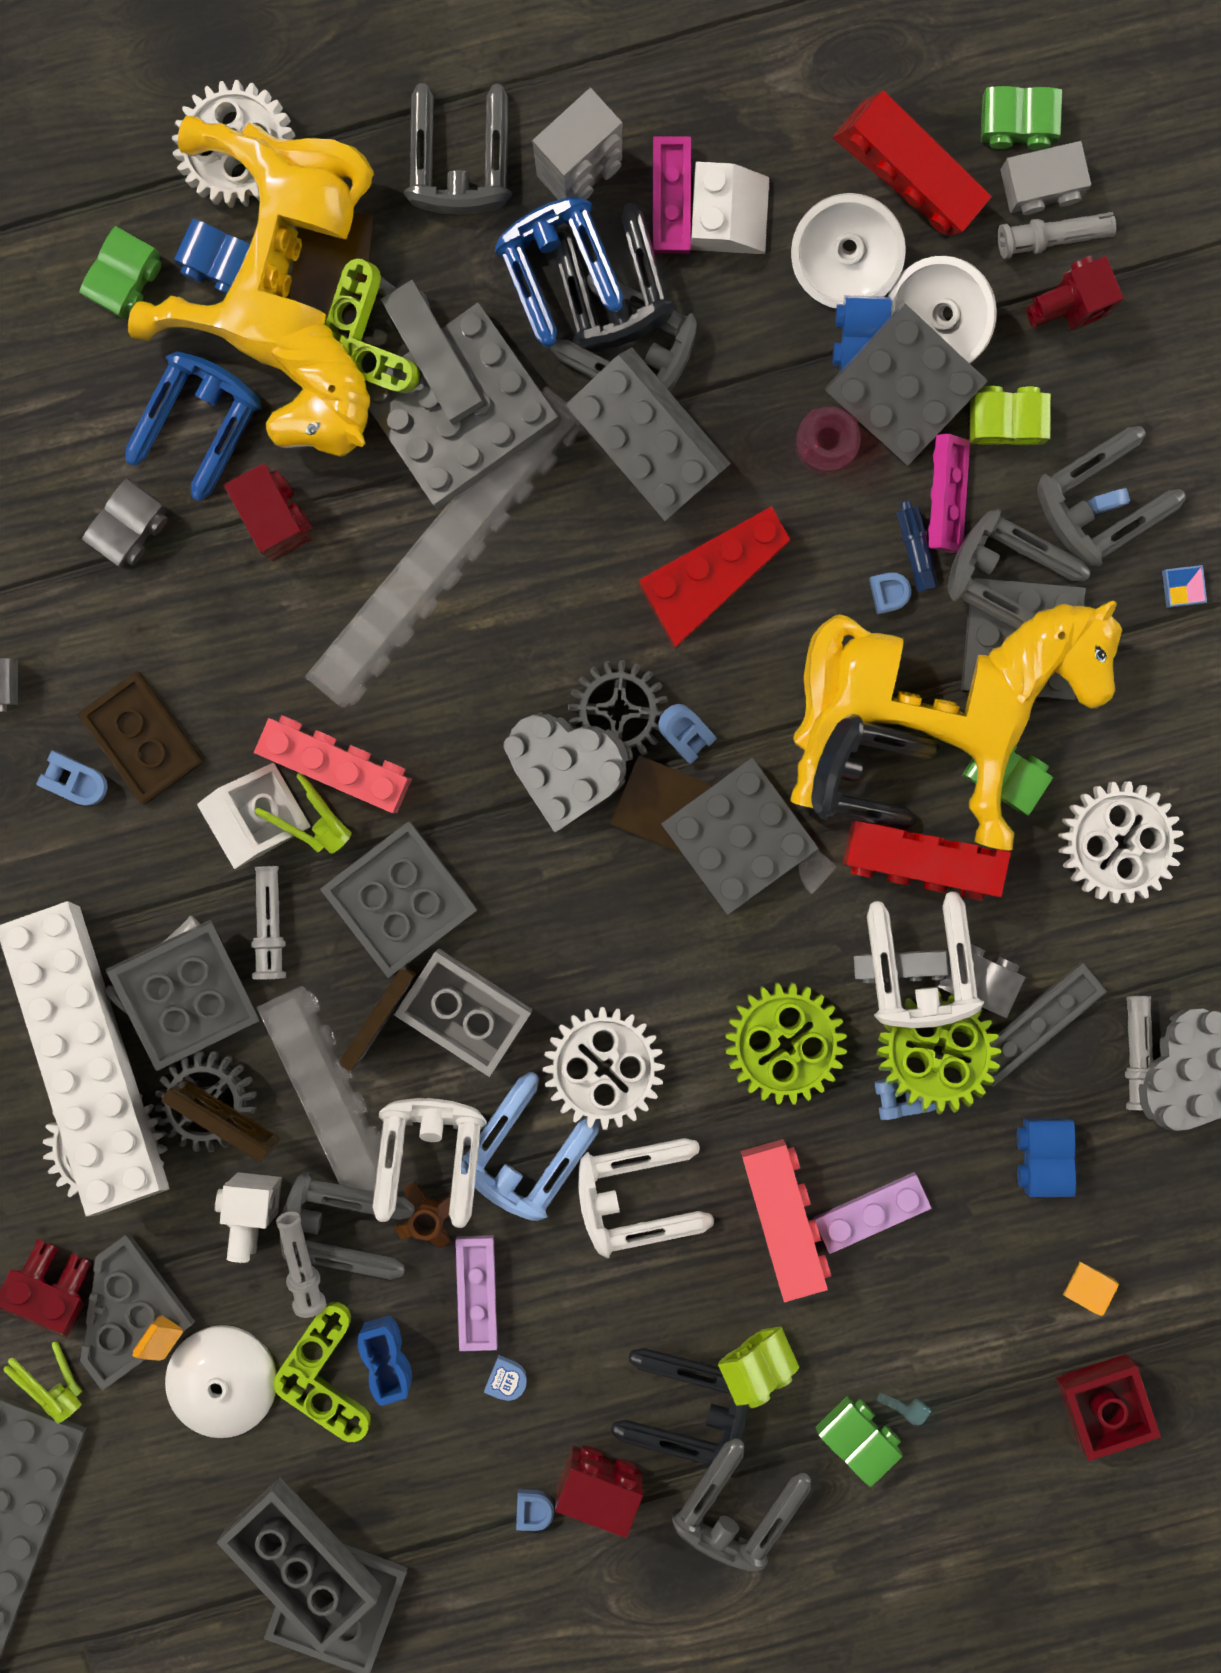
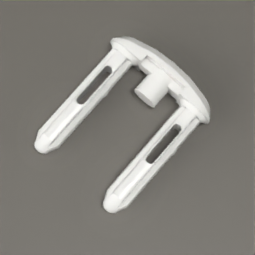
[867,892,984,1028]
[372,1098,487,1228]
[578,1138,714,1258]

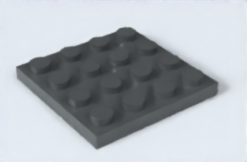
[366,302,561,510]

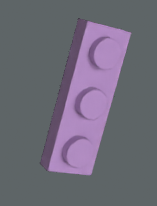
[813,1172,932,1254]
[456,1235,498,1351]

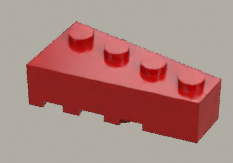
[832,90,992,236]
[639,506,790,650]
[843,821,1011,901]

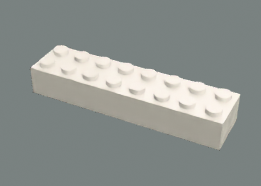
[0,901,170,1216]

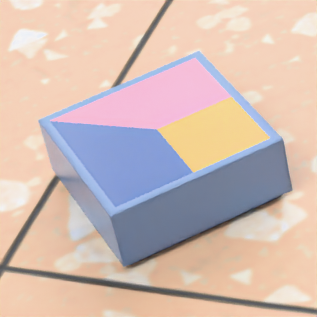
[1162,565,1207,608]

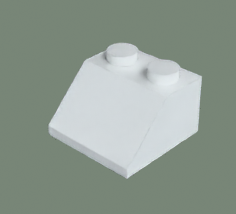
[690,162,769,254]
[197,763,311,869]

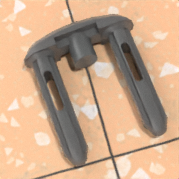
[404,83,513,215]
[550,274,697,392]
[1037,426,1186,567]
[947,509,1091,629]
[280,1172,415,1280]
[672,1438,811,1571]

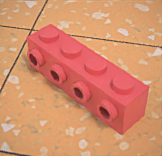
[254,715,412,813]
[741,1139,831,1302]

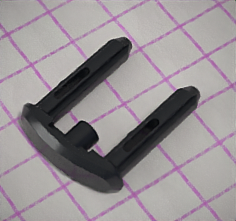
[554,203,675,350]
[811,714,941,829]
[611,1348,748,1465]

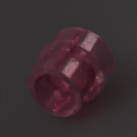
[795,406,861,474]

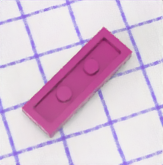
[653,137,691,254]
[928,434,970,553]

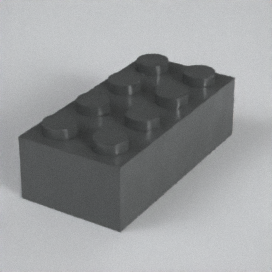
[566,348,730,521]
[217,1477,382,1654]

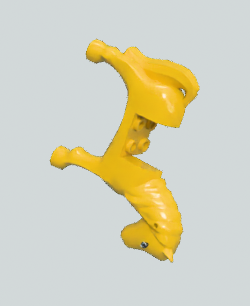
[128,116,374,457]
[790,601,1122,851]

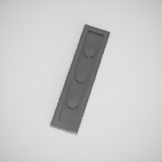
[380,280,485,425]
[967,962,1107,1087]

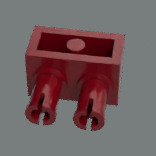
[1026,256,1124,331]
[0,1239,93,1339]

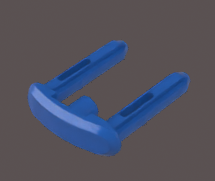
[495,197,623,347]
[125,352,262,501]

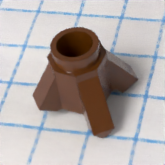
[394,1181,451,1249]

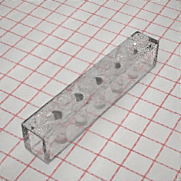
[257,985,393,1212]

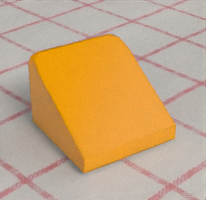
[1063,1262,1119,1317]
[133,1315,183,1361]

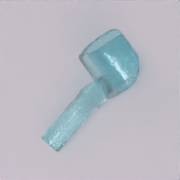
[876,1393,930,1425]

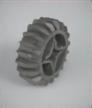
[568,660,668,761]
[155,1051,257,1152]

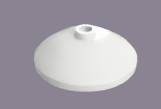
[791,193,906,308]
[888,256,997,363]
[165,1325,277,1438]

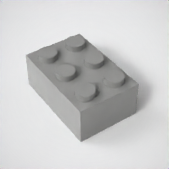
[532,87,622,200]
[394,949,533,1077]

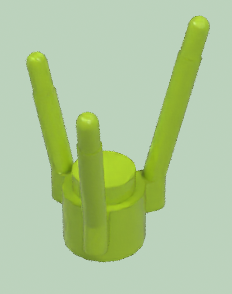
[255,773,352,854]
[4,1341,82,1424]

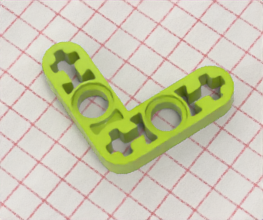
[325,259,421,394]
[274,1302,370,1442]

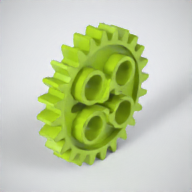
[725,982,847,1105]
[877,991,1001,1114]

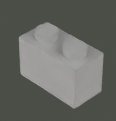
[1000,141,1091,215]

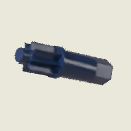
[896,500,940,592]

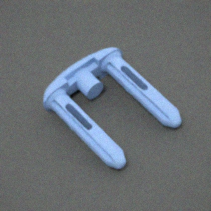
[461,1072,600,1221]

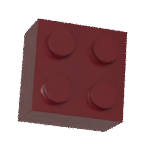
[224,463,312,562]
[1056,1354,1161,1461]
[555,1445,643,1538]

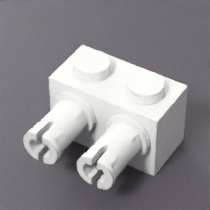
[215,1173,282,1263]

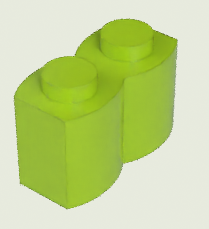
[970,386,1051,445]
[718,1326,799,1408]

